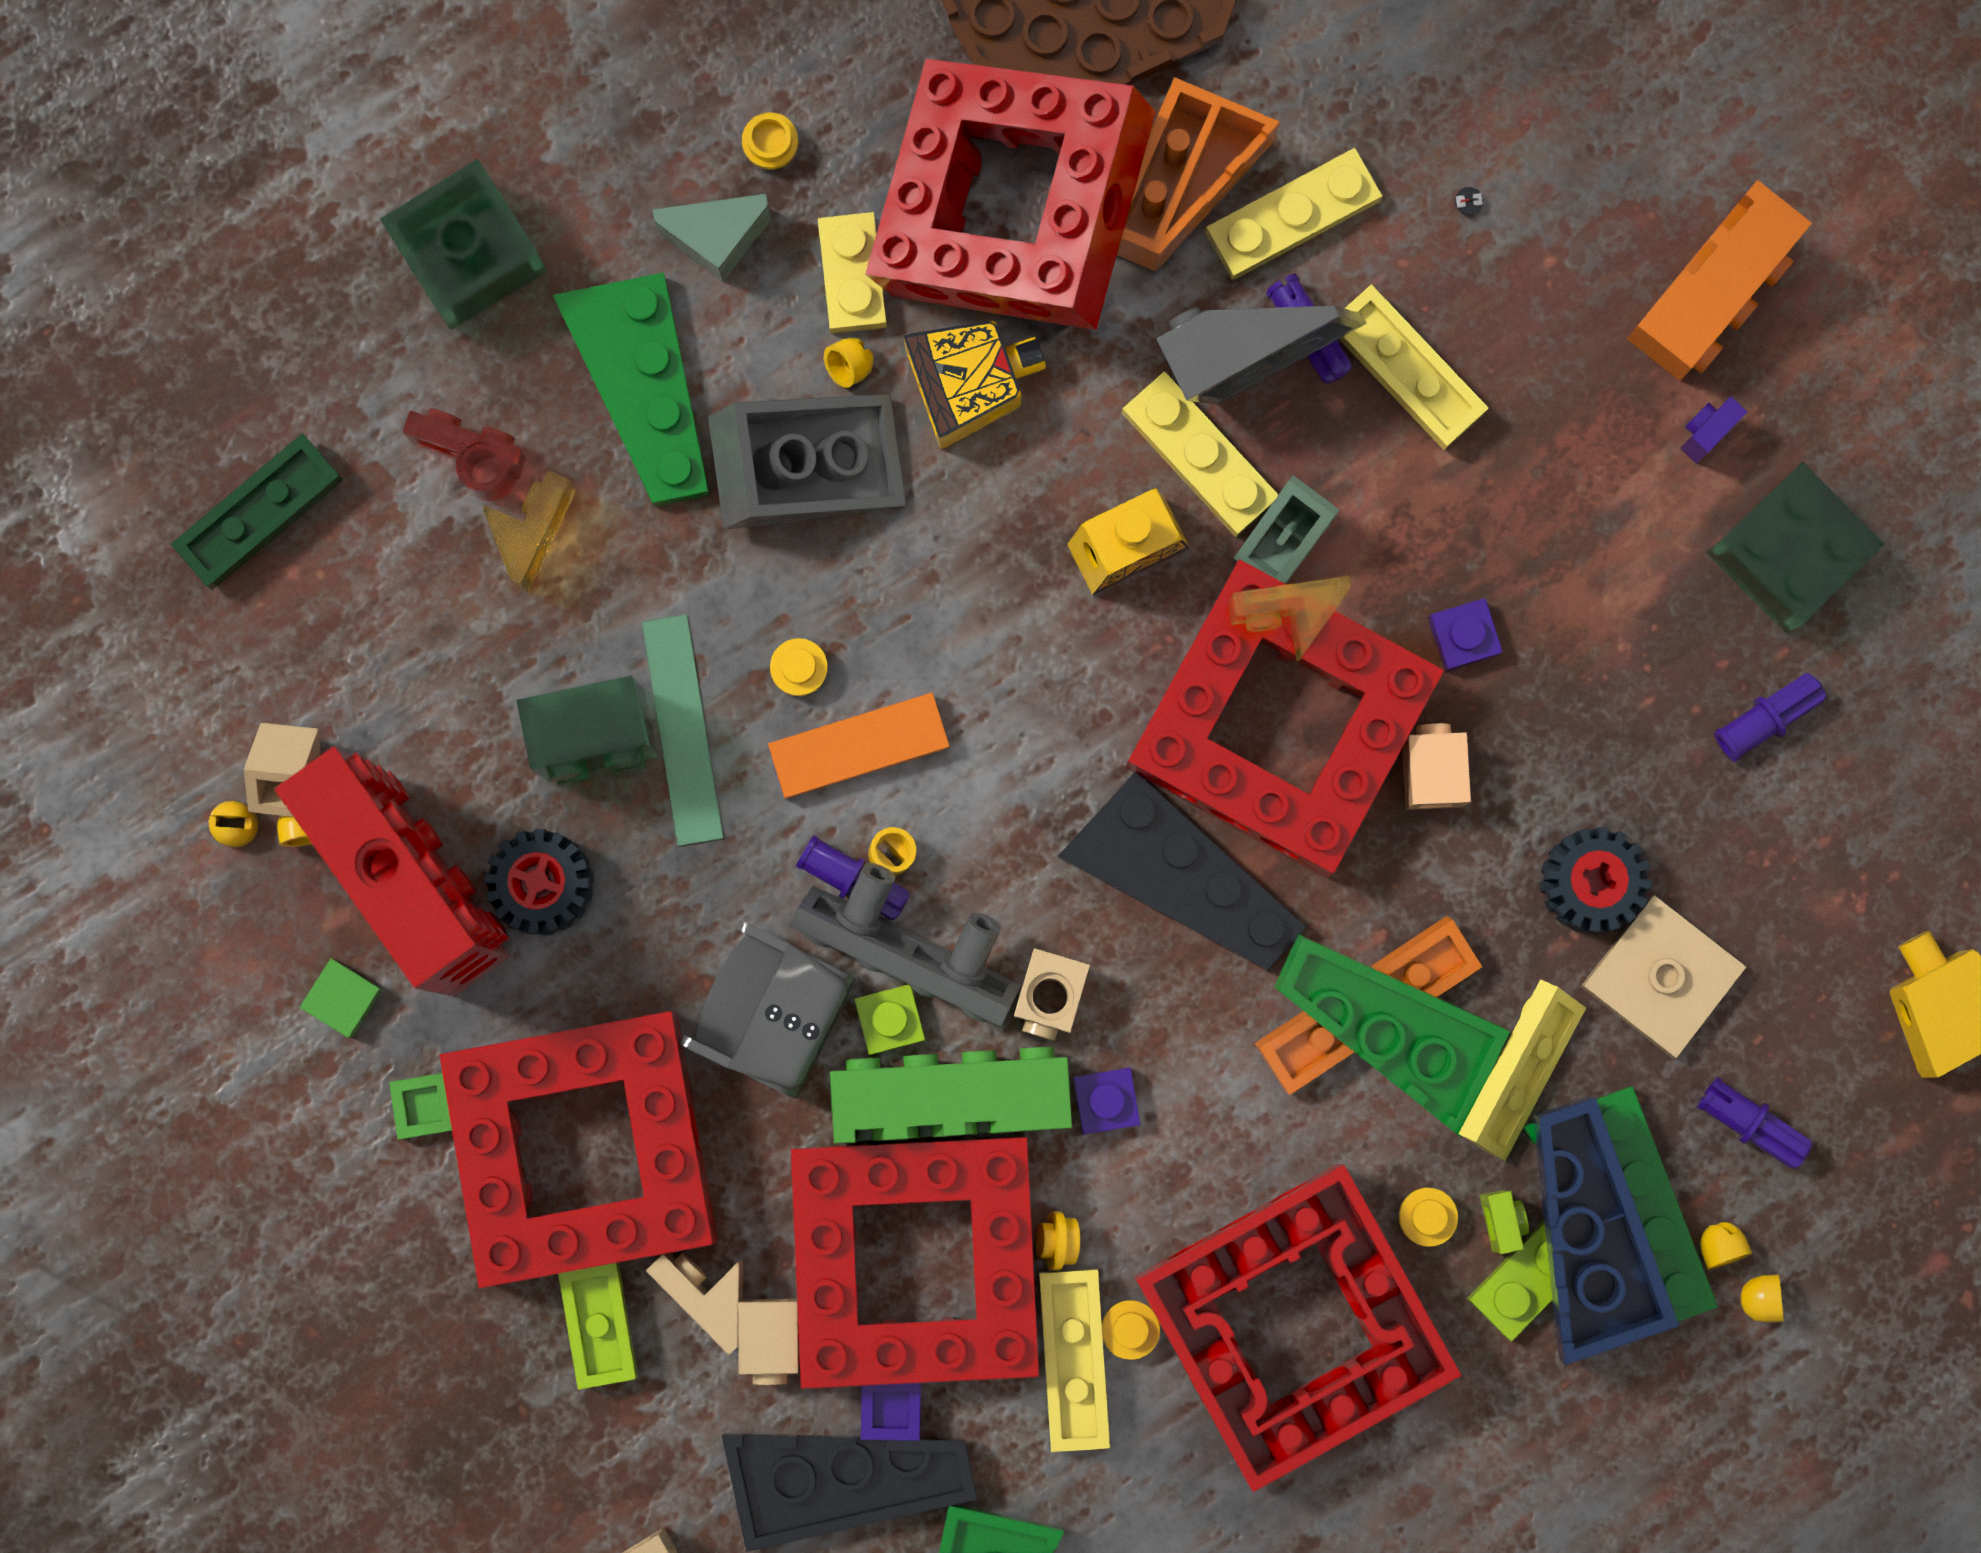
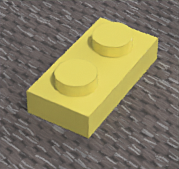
[818,212,887,334]

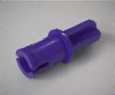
[1266,274,1351,384]
[1714,673,1826,762]
[796,835,909,920]
[1696,1076,1812,1169]

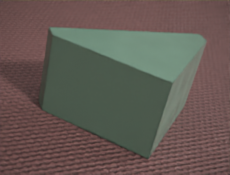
[653,194,771,282]
[1234,475,1340,584]

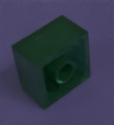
[380,159,547,330]
[1706,462,1885,634]
[516,675,658,787]

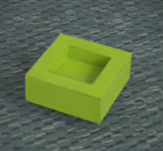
[854,984,926,1055]
[1479,1190,1529,1254]

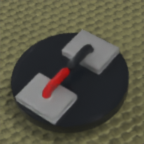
[1455,187,1483,215]

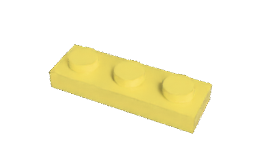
[1205,148,1382,281]
[1339,284,1488,450]
[1122,371,1278,538]
[1459,980,1586,1161]
[1039,1269,1110,1452]

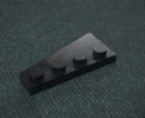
[1057,771,1307,971]
[722,1433,978,1552]

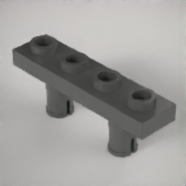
[790,863,1021,1027]

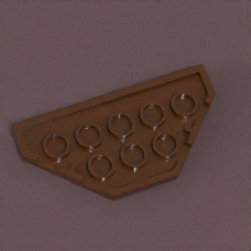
[938,0,1237,85]

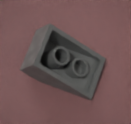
[1156,306,1367,405]
[708,394,906,529]

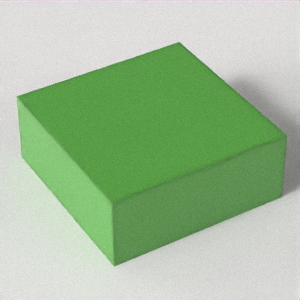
[299,958,384,1039]
[389,1073,452,1140]

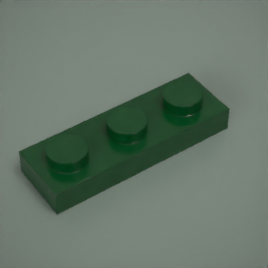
[171,433,343,590]

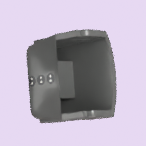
[679,920,855,1099]

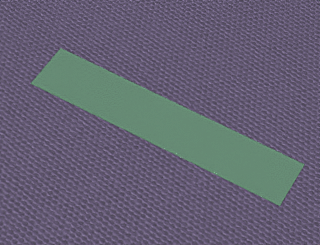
[642,614,723,846]

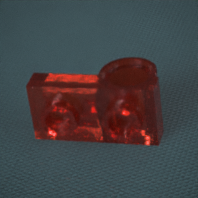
[402,408,526,501]

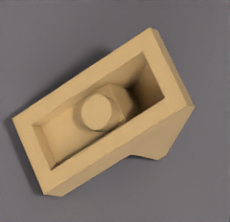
[646,1253,743,1355]

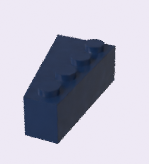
[1533,1096,1679,1365]

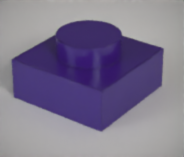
[1680,396,1747,464]
[1428,598,1503,672]
[1073,1067,1140,1135]
[861,1383,921,1441]

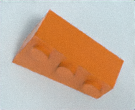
[1117,77,1280,272]
[1627,180,1812,381]

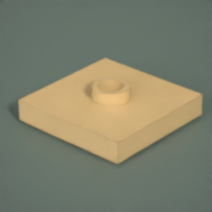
[1580,895,1746,1058]

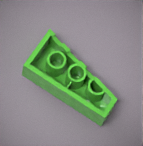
[830,1047,1072,1143]

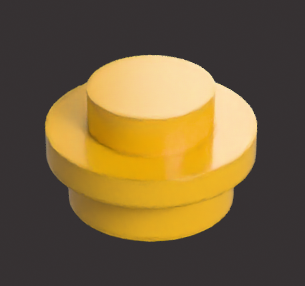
[742,112,799,170]
[770,638,828,696]
[1399,1188,1458,1247]
[1035,1211,1080,1270]
[1102,1300,1160,1360]

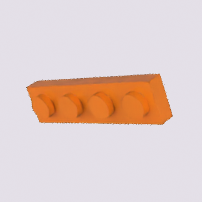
[1254,916,1482,1095]

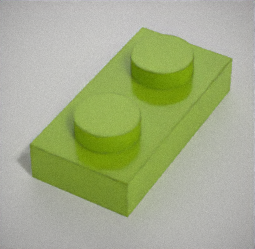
[1466,1220,1552,1342]
[558,1262,638,1390]

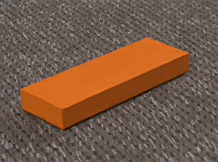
[768,692,950,800]

